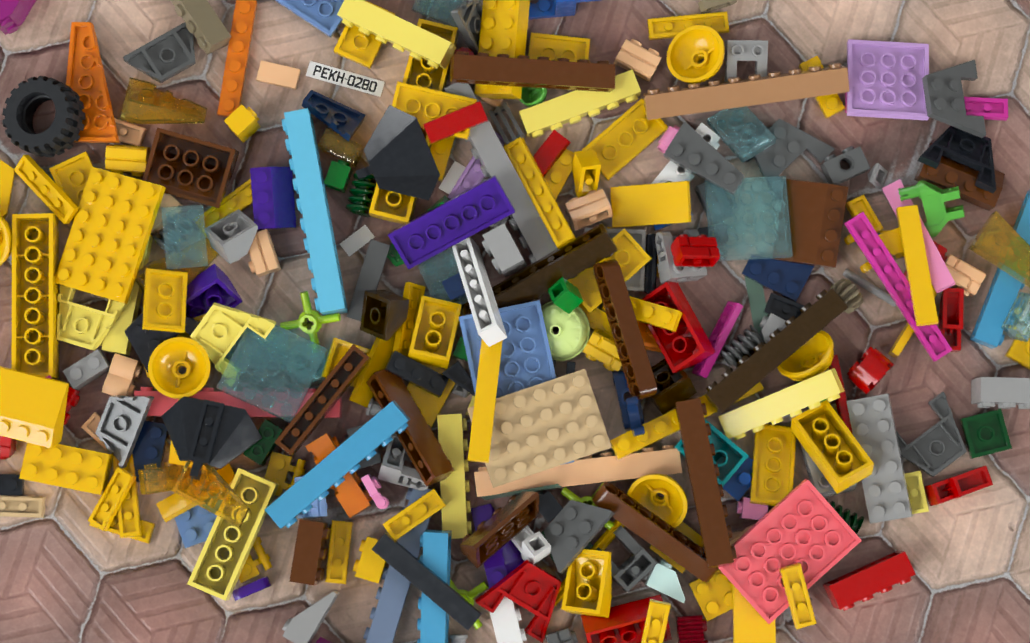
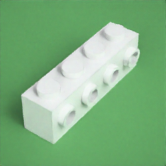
[651,123,721,184]

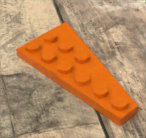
[66,22,120,143]

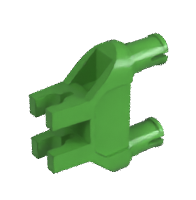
[898,180,965,238]

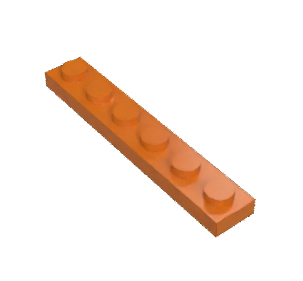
[217,0,257,117]

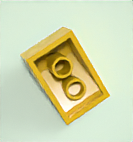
[408,295,462,369]
[561,549,612,618]

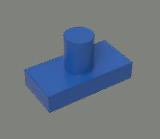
[723,456,753,501]

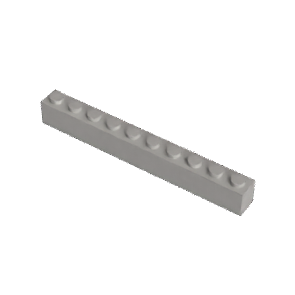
[443,83,558,264]

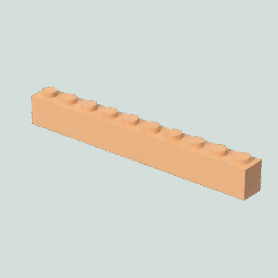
[474,445,682,497]

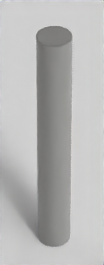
[842,268,896,307]

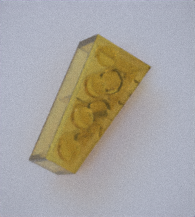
[969,211,1030,288]

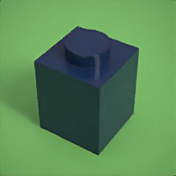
[442,273,466,302]

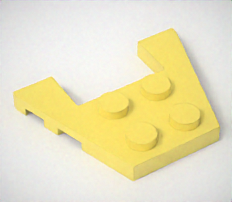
[57,285,131,351]
[190,302,277,386]

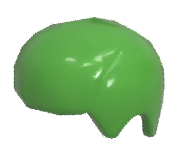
[519,87,548,107]

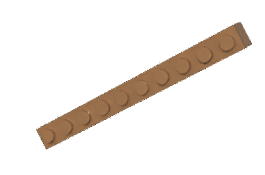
[643,63,850,120]

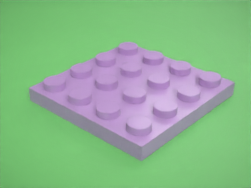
[847,39,929,120]

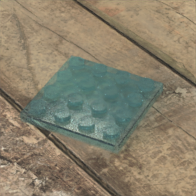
[704,176,793,261]
[217,325,328,423]

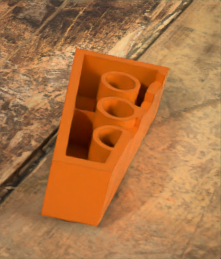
[305,433,373,518]

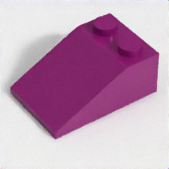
[0,0,36,35]

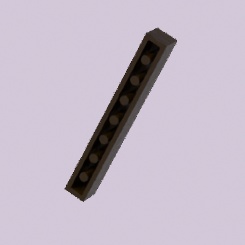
[462,223,618,315]
[704,288,848,414]

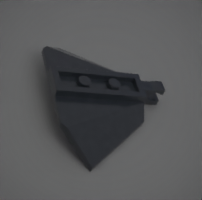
[355,105,440,201]
[162,396,262,480]

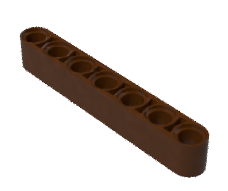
[593,259,657,400]
[592,482,719,582]

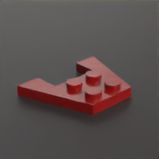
[475,560,562,643]

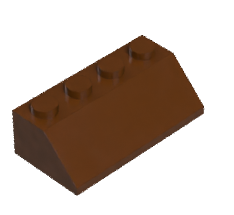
[914,143,1005,211]

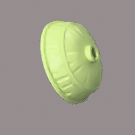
[541,301,590,361]

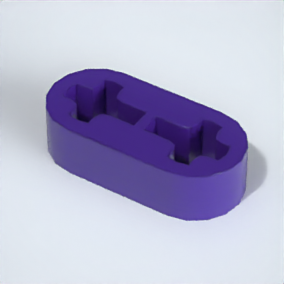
[232,576,271,601]

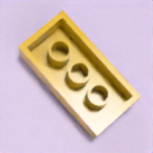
[791,399,874,494]
[19,442,114,495]

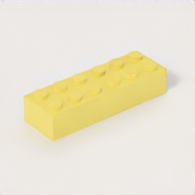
[187,468,279,601]

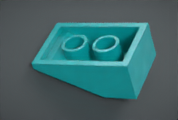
[675,418,749,487]

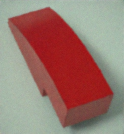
[938,288,964,352]
[924,465,993,506]

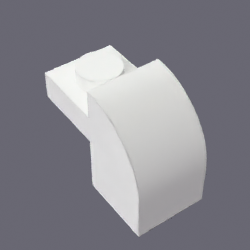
[511,525,551,564]

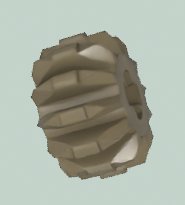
[828,278,863,314]

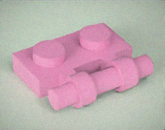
[361,474,390,509]

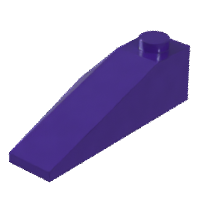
[186,264,243,318]
[471,504,524,589]

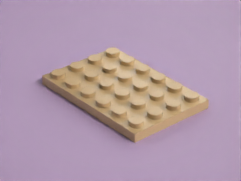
[467,369,612,488]

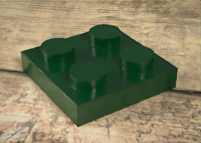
[960,409,1012,459]

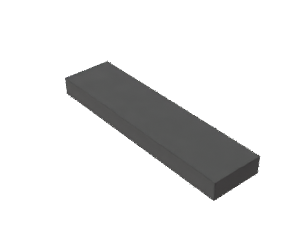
[346,239,391,321]

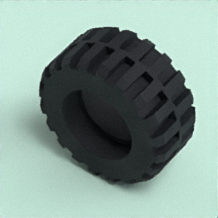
[2,76,85,157]

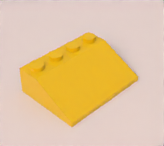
[0,366,69,448]

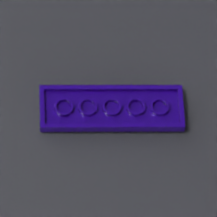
[388,175,515,270]

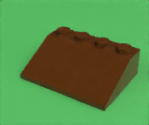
[142,127,239,208]
[771,179,848,269]
[460,491,539,569]

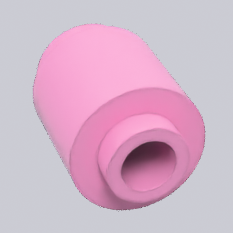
[657,125,680,153]

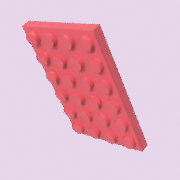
[718,478,862,624]

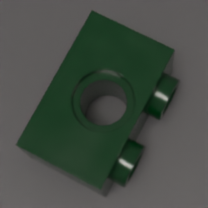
[243,419,284,466]

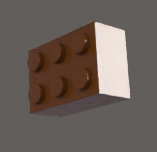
[289,519,331,585]

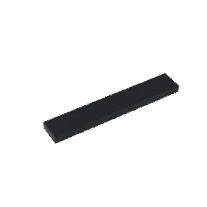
[372,533,482,630]

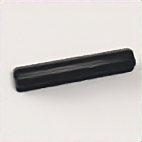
[644,233,657,294]

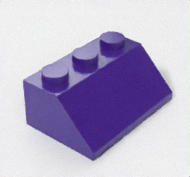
[250,167,296,230]

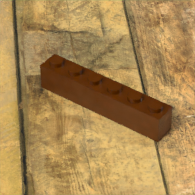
[274,344,371,456]
[366,369,454,487]

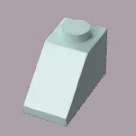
[645,560,686,603]

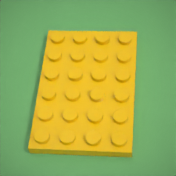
[55,167,166,304]

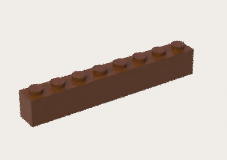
[450,51,615,92]
[675,398,737,569]

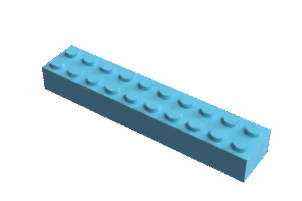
[282,108,348,315]

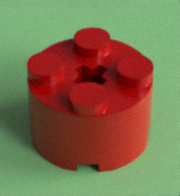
[847,347,894,395]

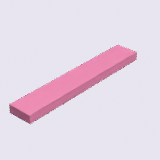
[882,180,956,293]

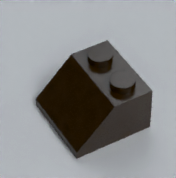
[360,290,409,341]
[649,359,697,415]

